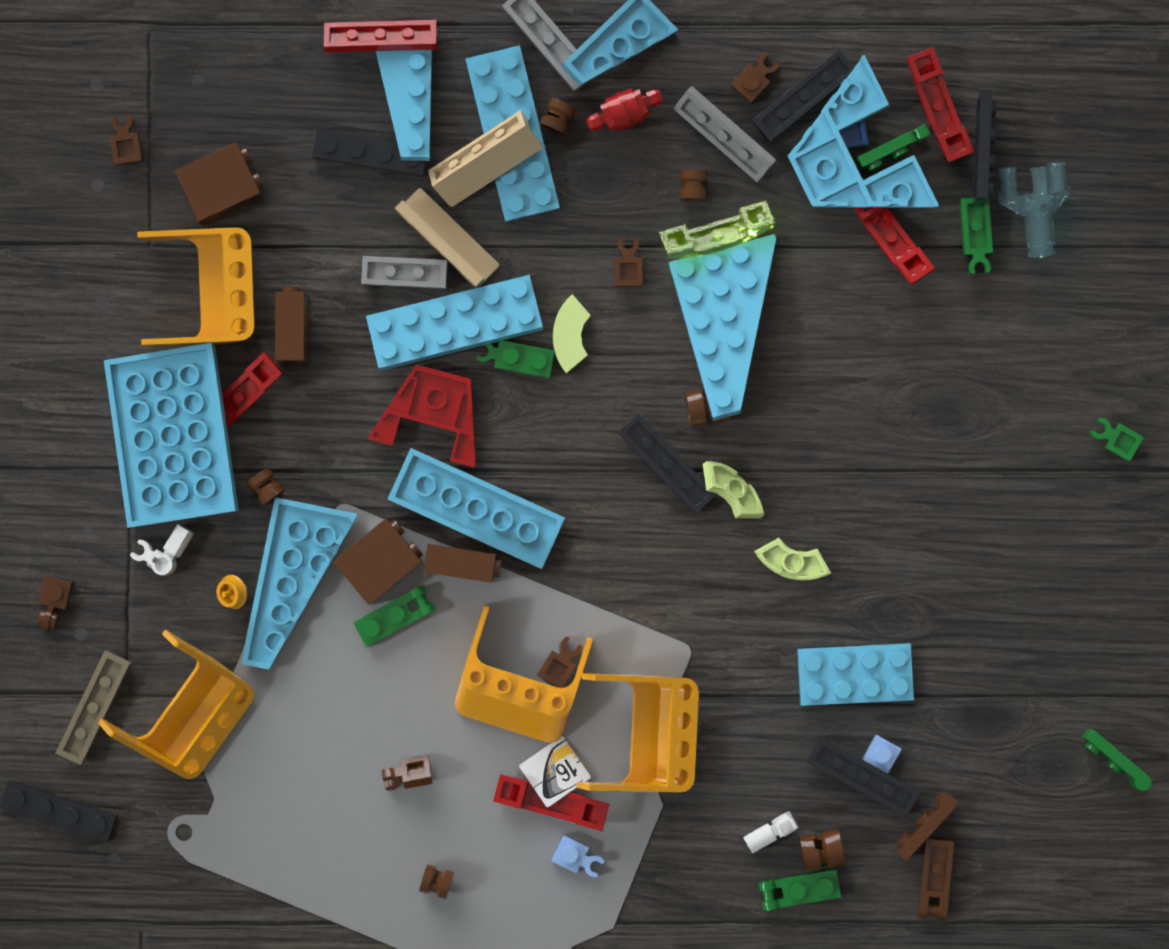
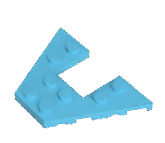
[788,55,939,208]

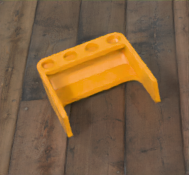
[137,228,255,348]
[455,604,593,743]
[98,629,254,779]
[576,673,699,792]

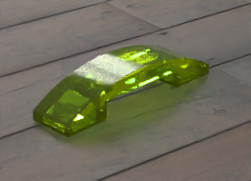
[659,200,775,258]

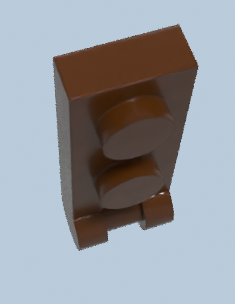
[895,793,956,861]
[917,838,954,920]

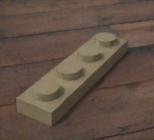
[56,650,132,765]

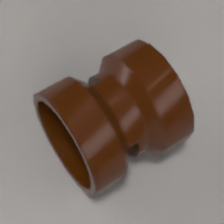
[539,98,576,136]
[680,170,708,202]
[246,467,286,506]
[419,864,454,899]

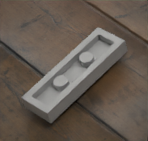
[361,256,448,289]

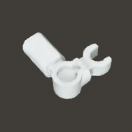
[130,524,194,576]
[743,811,798,854]

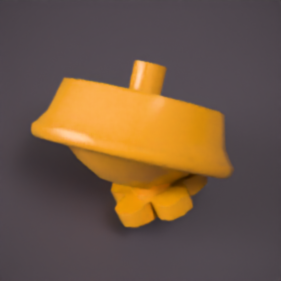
[216,575,247,609]

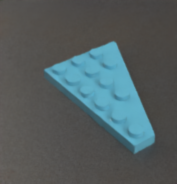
[669,234,776,421]

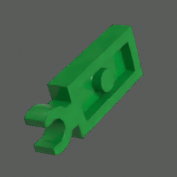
[855,124,930,172]
[959,198,993,275]
[476,340,555,379]

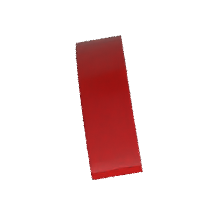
[907,47,974,163]
[853,208,935,285]
[222,352,284,428]
[493,774,610,831]

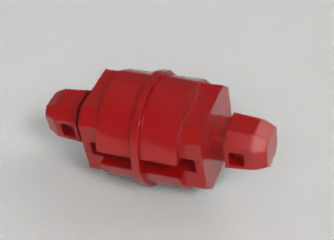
[586,89,664,132]

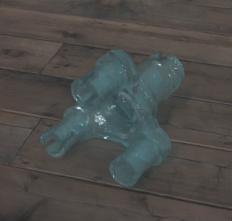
[999,161,1070,258]

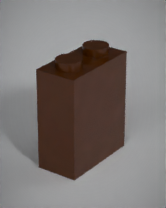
[175,142,264,225]
[275,287,310,365]
[333,518,423,605]
[423,544,502,583]

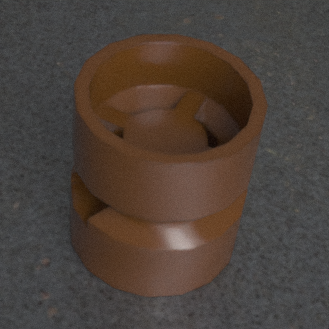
[685,389,730,427]
[798,829,845,873]

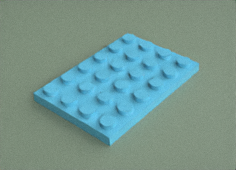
[104,343,239,528]

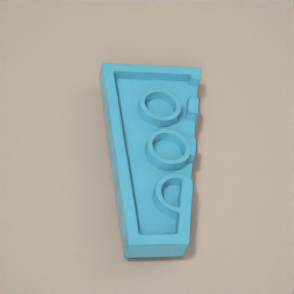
[561,0,678,86]
[376,50,432,161]

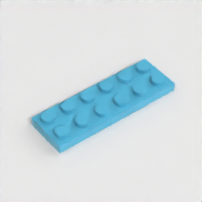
[466,45,560,222]
[366,275,543,371]
[388,448,565,569]

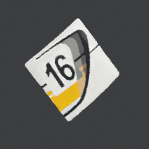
[519,736,591,807]

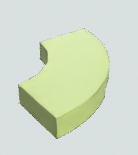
[553,294,591,374]
[703,461,764,518]
[754,538,831,580]

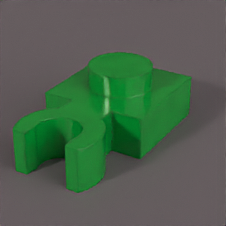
[1089,418,1144,462]

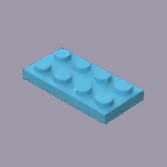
[797,643,914,706]

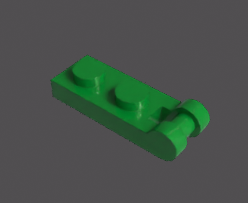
[353,585,436,647]
[1082,728,1152,791]
[758,868,841,911]

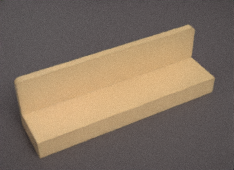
[428,110,543,207]
[395,188,499,288]

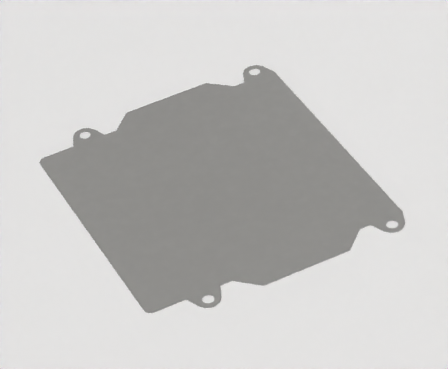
[167,504,691,949]

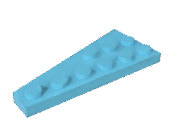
[241,497,359,670]

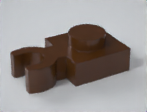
[730,52,779,104]
[110,114,143,166]
[614,238,643,287]
[536,637,582,688]

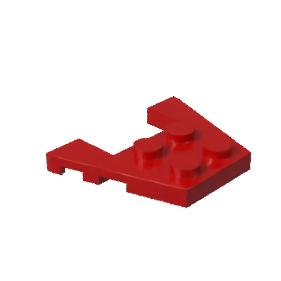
[368,365,476,468]

